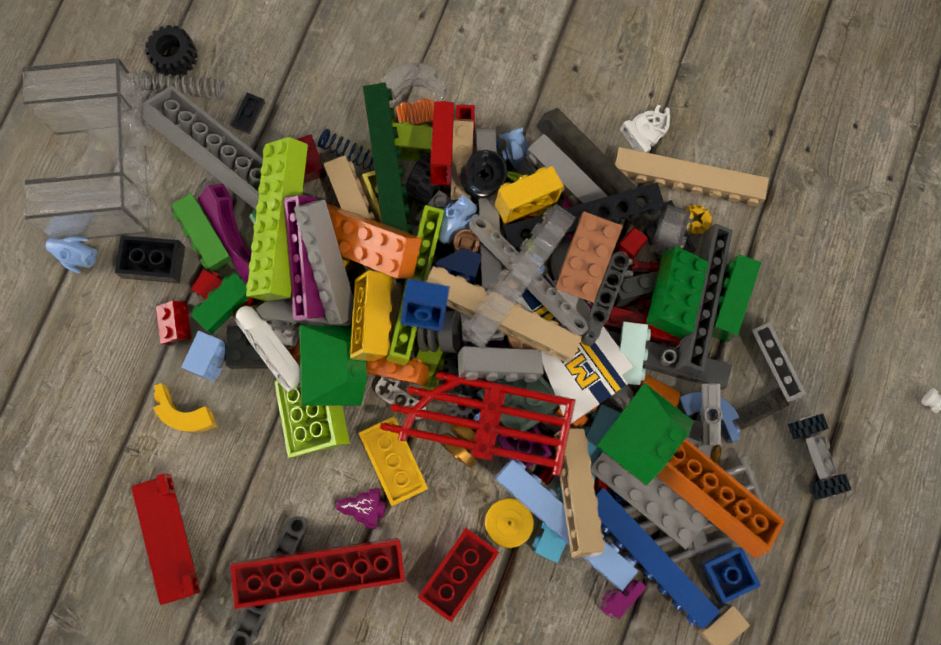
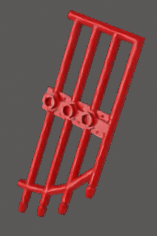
[380,372,576,476]

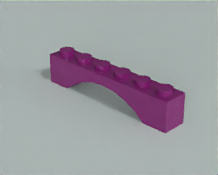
[198,183,252,285]

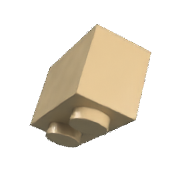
[698,604,750,645]

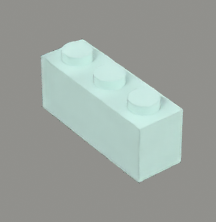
[619,321,651,385]

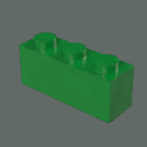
[191,273,250,335]

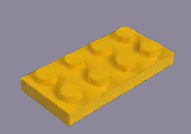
[358,416,428,506]

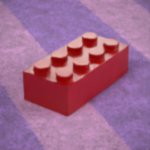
[417,528,500,622]

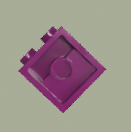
[599,579,646,619]

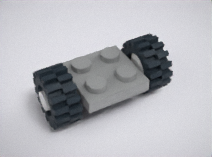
[788,413,852,500]

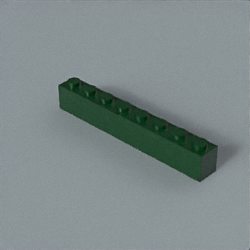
[363,82,413,234]

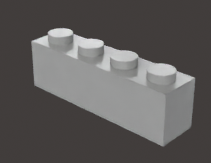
[752,322,807,402]
[457,347,543,382]

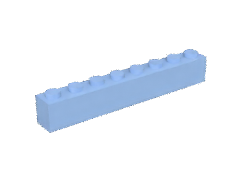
[494,460,638,591]

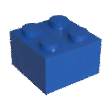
[400,279,450,331]
[700,546,761,604]

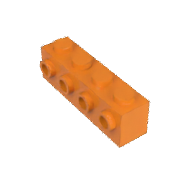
[366,356,430,387]

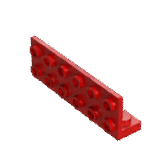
[131,473,201,605]

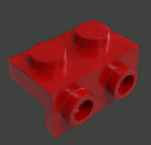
[156,300,191,345]

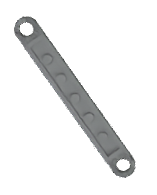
[468,216,588,336]

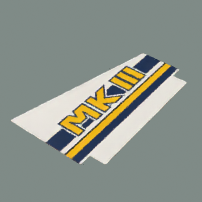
[515,274,633,423]

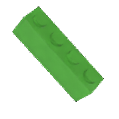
[171,193,233,272]

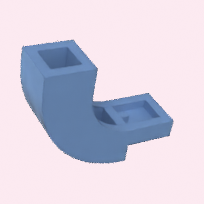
[678,392,740,443]

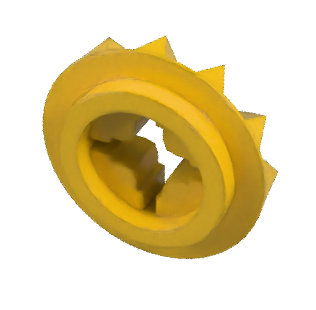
[681,204,712,234]

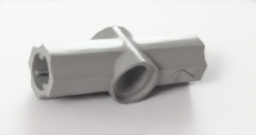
[700,383,723,446]

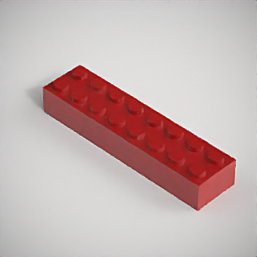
[230,538,405,609]

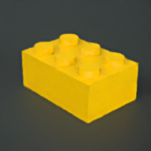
[495,166,564,225]

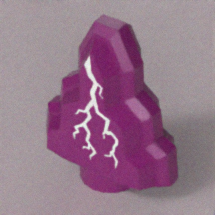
[336,488,386,529]

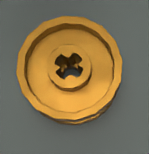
[441,424,478,469]

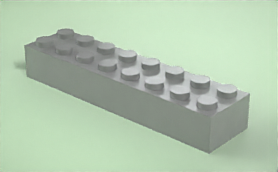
[143,85,263,210]

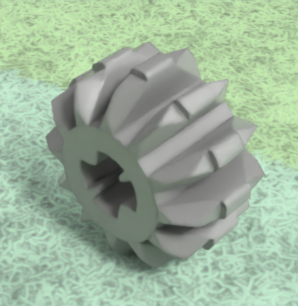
[447,392,480,419]

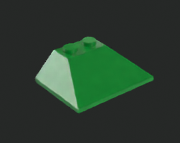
[299,325,367,406]
[597,383,694,486]

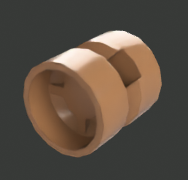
[454,229,479,253]

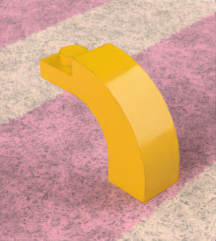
[153,383,217,433]

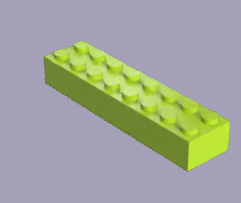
[246,137,308,301]

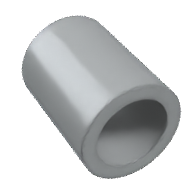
[659,349,677,366]

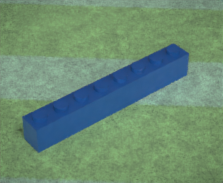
[595,487,720,629]

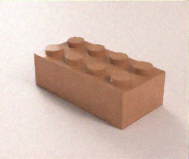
[554,212,622,303]

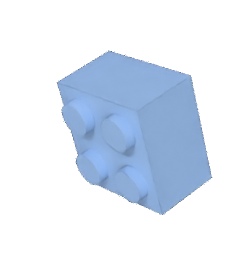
[181,331,226,382]

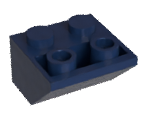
[436,249,482,285]

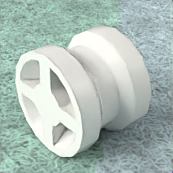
[921,388,941,413]

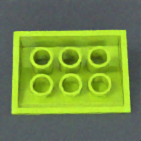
[274,380,350,458]

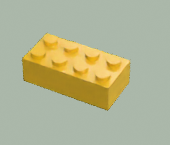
[350,270,394,362]

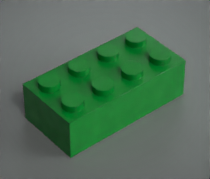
[646,246,708,338]
[711,254,762,342]

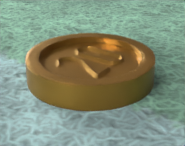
[711,445,721,465]

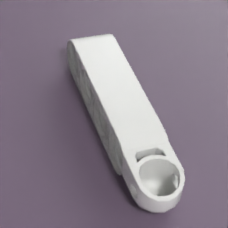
[236,306,301,392]

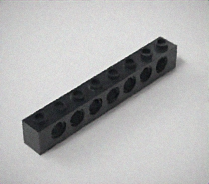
[504,182,664,252]

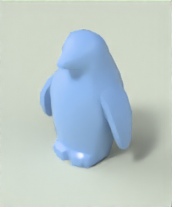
[498,127,529,169]
[438,195,479,245]
[45,236,98,273]

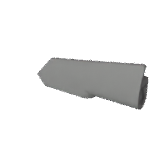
[256,298,352,332]

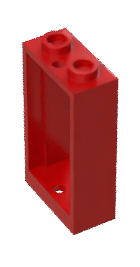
[430,101,454,185]

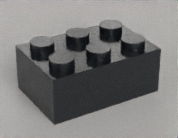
[115,235,185,284]

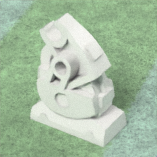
[620,105,670,153]

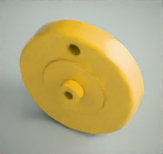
[485,498,534,548]

